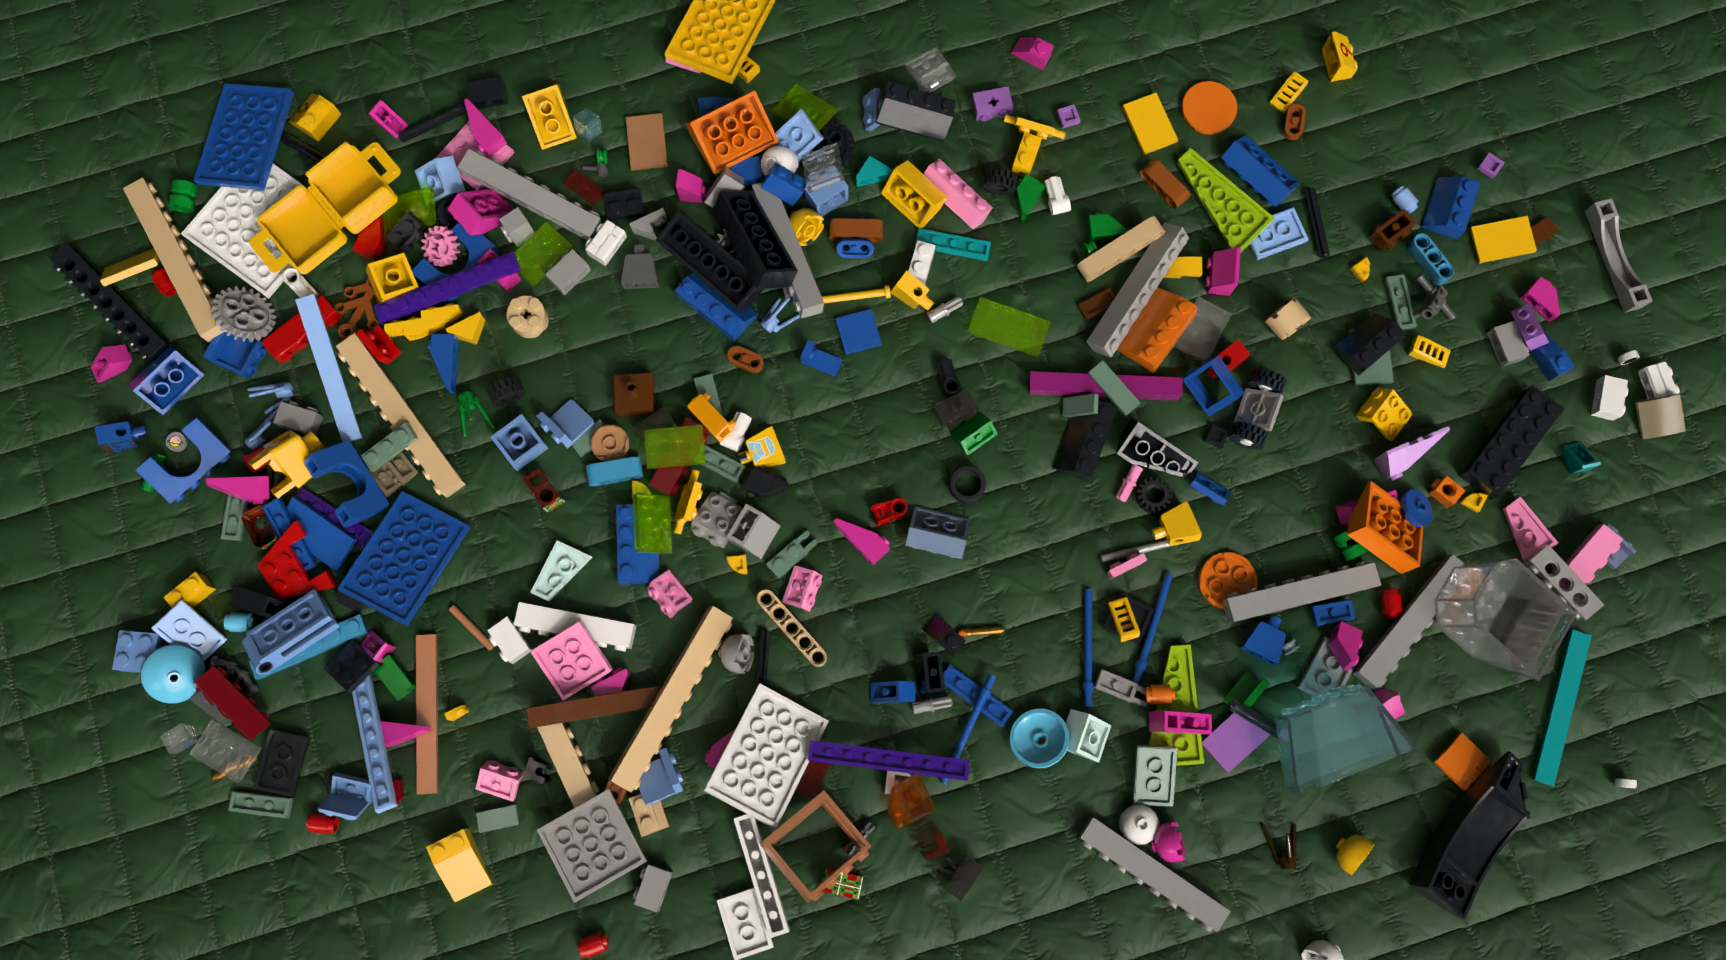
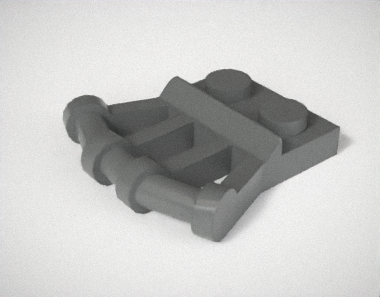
[190,655,259,723]

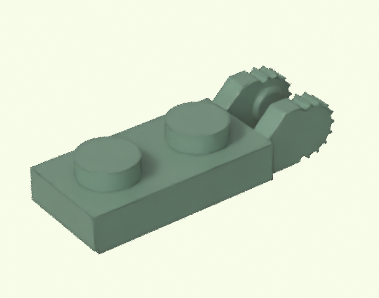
[766,530,818,579]

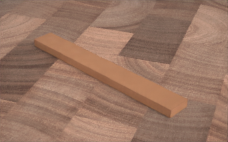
[416,634,438,795]

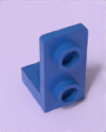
[800,340,843,377]

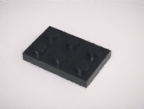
[253,730,310,797]

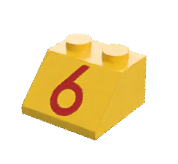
[1321,31,1357,82]
[289,94,341,142]

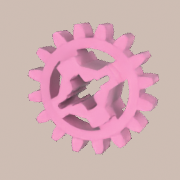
[421,226,460,267]

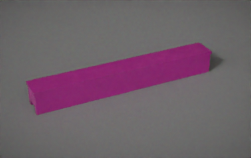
[1029,371,1183,401]

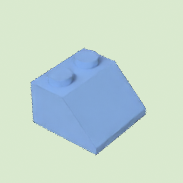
[415,156,465,206]

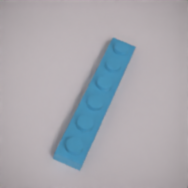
[249,614,369,680]

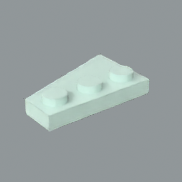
[530,540,593,601]

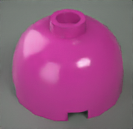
[1151,820,1186,862]

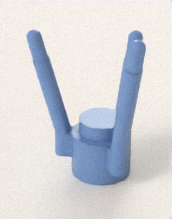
[760,297,800,333]
[248,381,294,414]
[244,408,278,451]

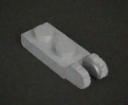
[1094,669,1148,707]

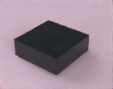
[1204,423,1230,449]

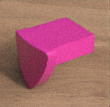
[1375,689,1405,723]

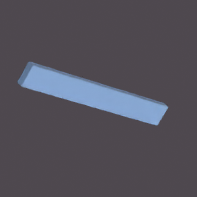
[295,294,363,442]
[352,674,397,813]

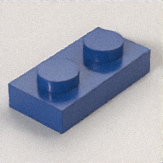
[1190,472,1231,506]
[1311,600,1355,626]

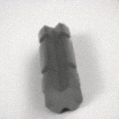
[843,821,875,856]

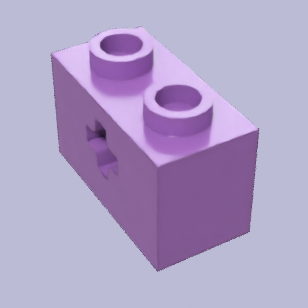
[972,86,1013,121]
[1511,303,1549,351]

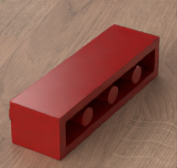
[261,295,341,364]

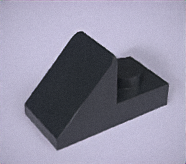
[924,616,966,656]

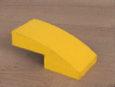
[1163,257,1202,279]

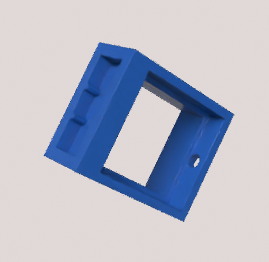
[1183,355,1245,417]

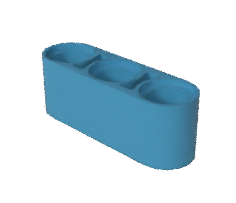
[1408,233,1454,285]
[586,457,643,486]

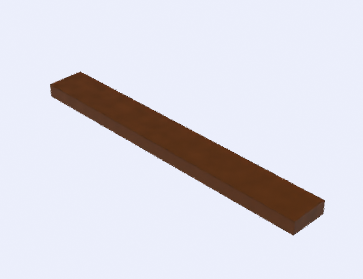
[526,685,685,729]

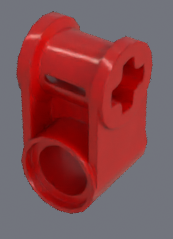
[870,498,908,526]

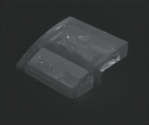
[905,47,956,93]

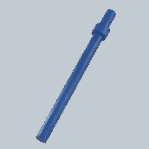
[1132,573,1173,685]
[1082,589,1094,707]
[939,673,997,785]

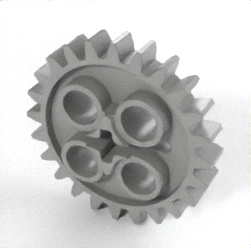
[210,286,276,342]

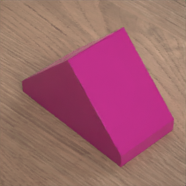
[368,100,408,139]
[360,630,396,663]

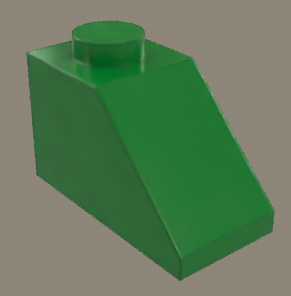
[1015,174,1046,221]
[1087,212,1129,242]

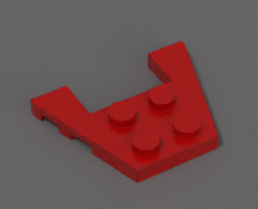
[257,520,337,599]

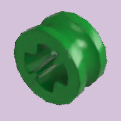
[596,148,608,164]
[1082,240,1098,257]

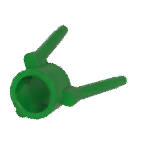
[458,391,496,437]

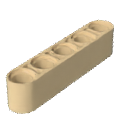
[1077,216,1165,282]
[757,589,827,667]

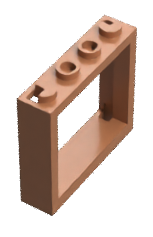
[760,790,871,903]

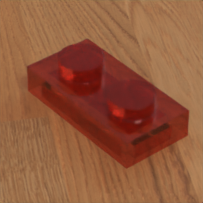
[564,170,605,206]
[796,761,830,800]

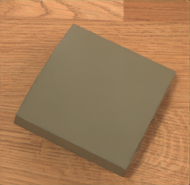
[1635,394,1686,439]
[366,451,418,498]

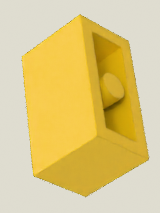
[1011,132,1042,178]
[164,572,216,608]

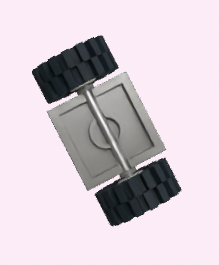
[1229,368,1287,450]

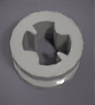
[1282,638,1300,656]

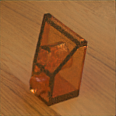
[888,774,937,830]

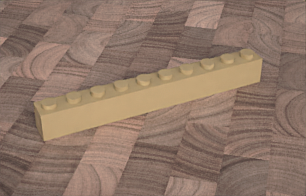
[123,177,228,342]
[336,333,466,498]
[608,606,733,793]

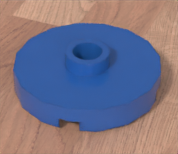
[1401,489,1433,527]

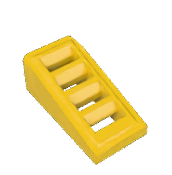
[737,57,760,84]
[1270,71,1308,113]
[1408,335,1451,368]
[1108,597,1140,642]

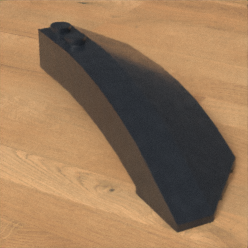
[1409,751,1531,921]

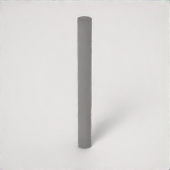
[1100,540,1174,563]

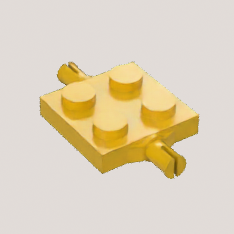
[1004,114,1066,140]
[673,470,703,535]

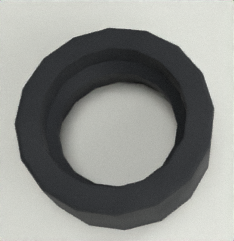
[949,466,986,504]

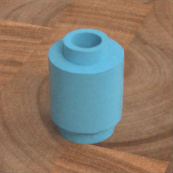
[224,612,257,632]

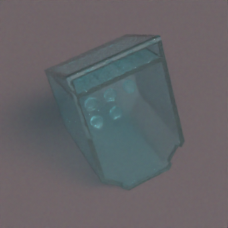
[1275,684,1417,794]

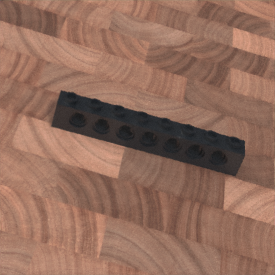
[50,243,170,361]

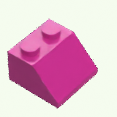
[1205,248,1241,296]

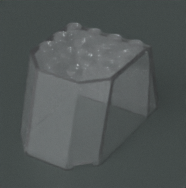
[1435,558,1577,681]

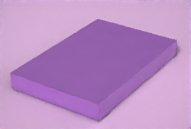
[1202,712,1270,773]

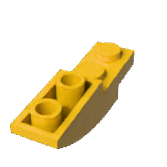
[384,303,463,341]

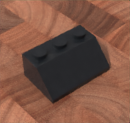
[1333,312,1407,376]

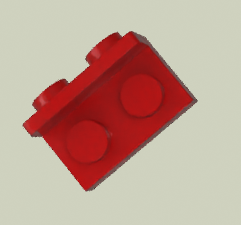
[356,325,402,365]

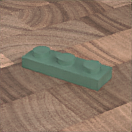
[361,422,419,472]

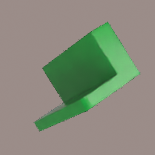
[950,412,998,456]
[375,655,416,701]
[1223,672,1270,708]

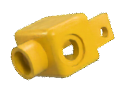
[247,430,325,498]

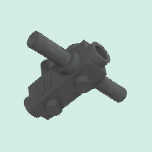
[1413,274,1456,320]

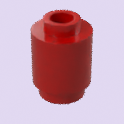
[151,268,177,297]
[1380,589,1403,619]
[306,812,339,834]
[577,931,609,958]

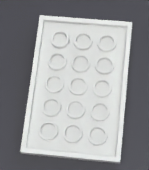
[704,683,829,829]

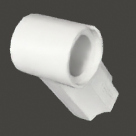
[1044,176,1071,215]
[282,268,319,298]
[720,412,752,452]

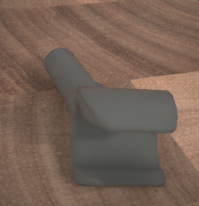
[582,163,608,177]

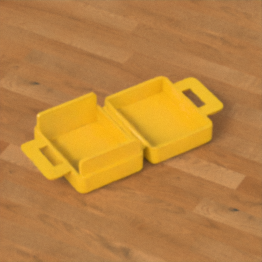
[249,142,401,274]

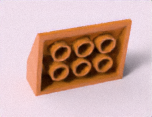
[685,91,779,175]
[1117,288,1198,373]
[1347,481,1424,574]

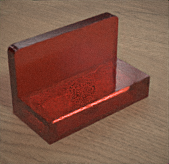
[923,831,949,860]

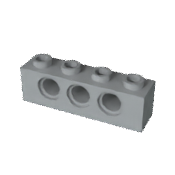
[1525,545,1604,620]

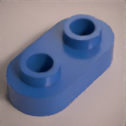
[837,238,874,258]

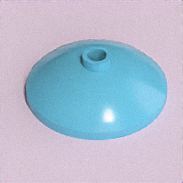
[141,644,206,703]
[1010,709,1070,768]

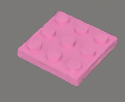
[436,121,515,191]
[530,620,613,700]

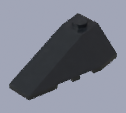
[1116,418,1199,478]

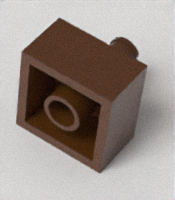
[614,373,656,417]

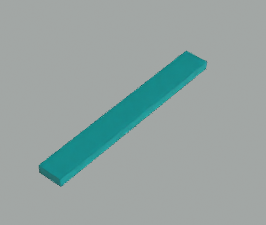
[1532,630,1592,786]

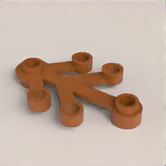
[335,277,380,339]

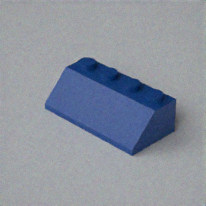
[1221,135,1301,207]
[675,273,758,342]
[616,504,660,585]

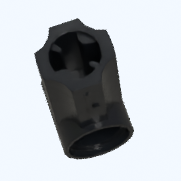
[935,359,961,399]

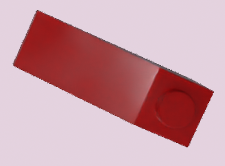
[353,212,386,262]

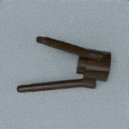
[1261,824,1297,869]

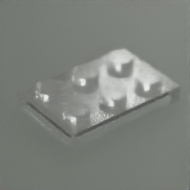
[802,143,844,193]
[1173,296,1232,361]
[189,720,262,783]

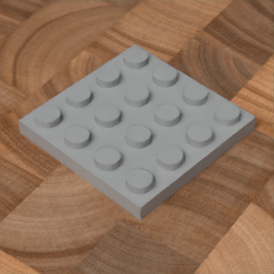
[537,789,647,903]

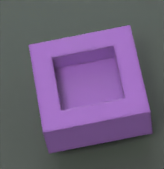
[1056,104,1081,129]
[1477,152,1505,179]

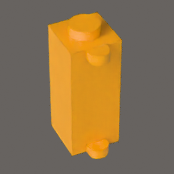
[687,393,736,443]

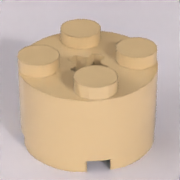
[507,296,549,338]
[1264,297,1311,340]

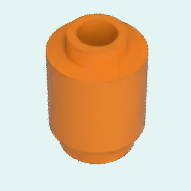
[1145,684,1175,705]

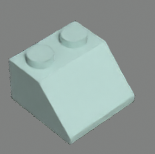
[1066,709,1111,763]

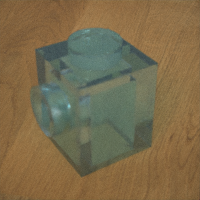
[573,108,602,142]

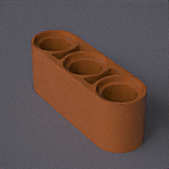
[1139,159,1190,209]
[829,218,883,243]

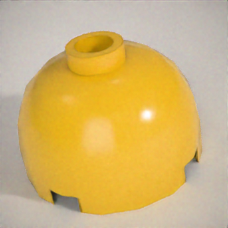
[789,208,824,246]
[1336,834,1375,876]

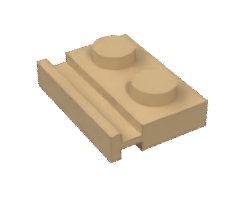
[629,794,670,837]

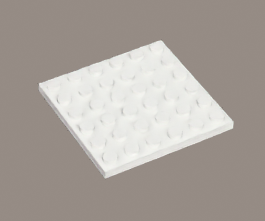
[181,164,305,299]

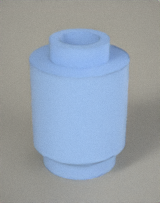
[1391,186,1419,214]

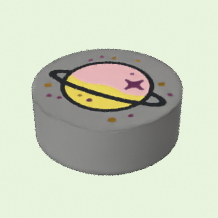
[166,432,188,452]

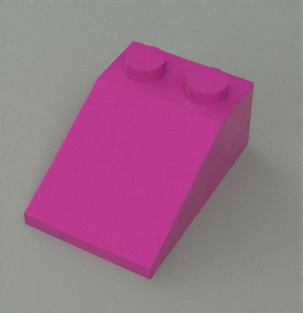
[447,189,514,236]

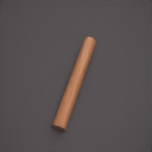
[449,605,495,651]

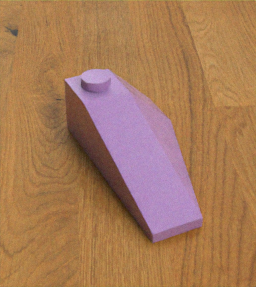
[1374,426,1450,481]

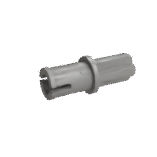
[926,297,963,323]
[912,696,952,714]

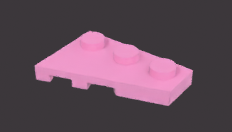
[1503,497,1558,566]

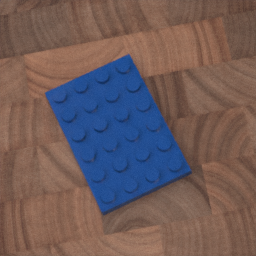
[194,83,294,191]
[337,491,470,627]

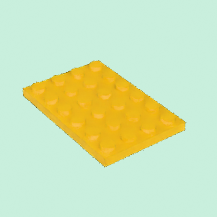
[665,0,775,84]

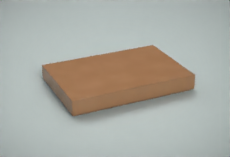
[626,113,668,171]

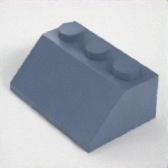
[905,506,971,559]

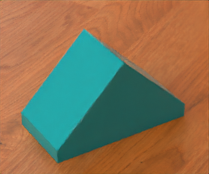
[856,156,892,187]
[1562,442,1601,474]

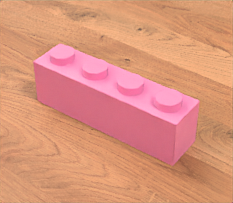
[924,159,993,229]
[1559,524,1623,598]

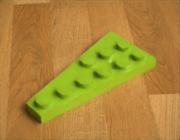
[1177,148,1274,254]
[1149,644,1204,766]

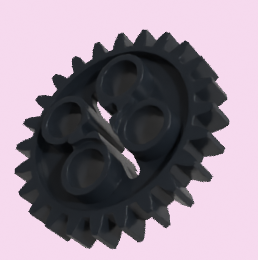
[799,118,855,176]

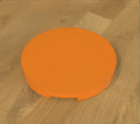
[1181,81,1237,135]
[1198,552,1258,610]

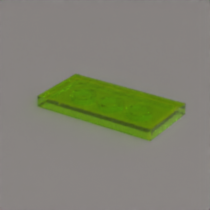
[968,297,1051,357]

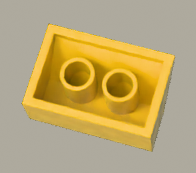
[881,160,947,229]

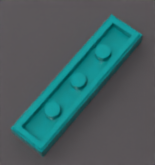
[915,228,991,261]

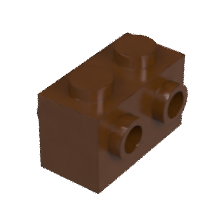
[1369,209,1416,252]

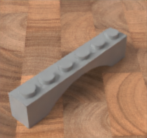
[1585,198,1652,313]

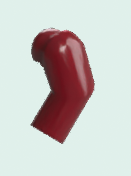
[391,780,404,809]

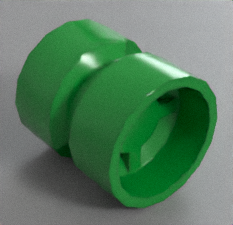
[168,180,197,213]
[1333,531,1369,562]

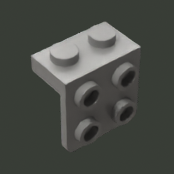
[691,492,743,549]

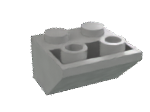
[726,504,781,559]

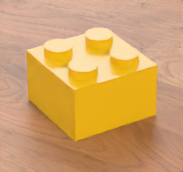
[366,253,419,303]

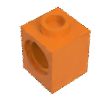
[1429,476,1465,508]

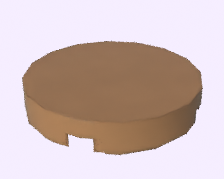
[591,425,629,462]

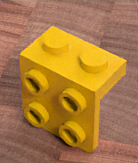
[1356,387,1412,441]

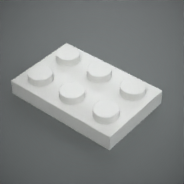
[717,888,774,960]

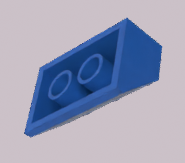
[1421,176,1480,239]
[129,344,205,415]

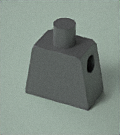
[621,244,659,289]

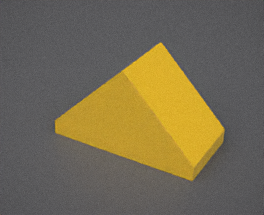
[446,312,486,345]

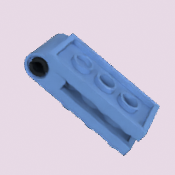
[242,589,340,675]

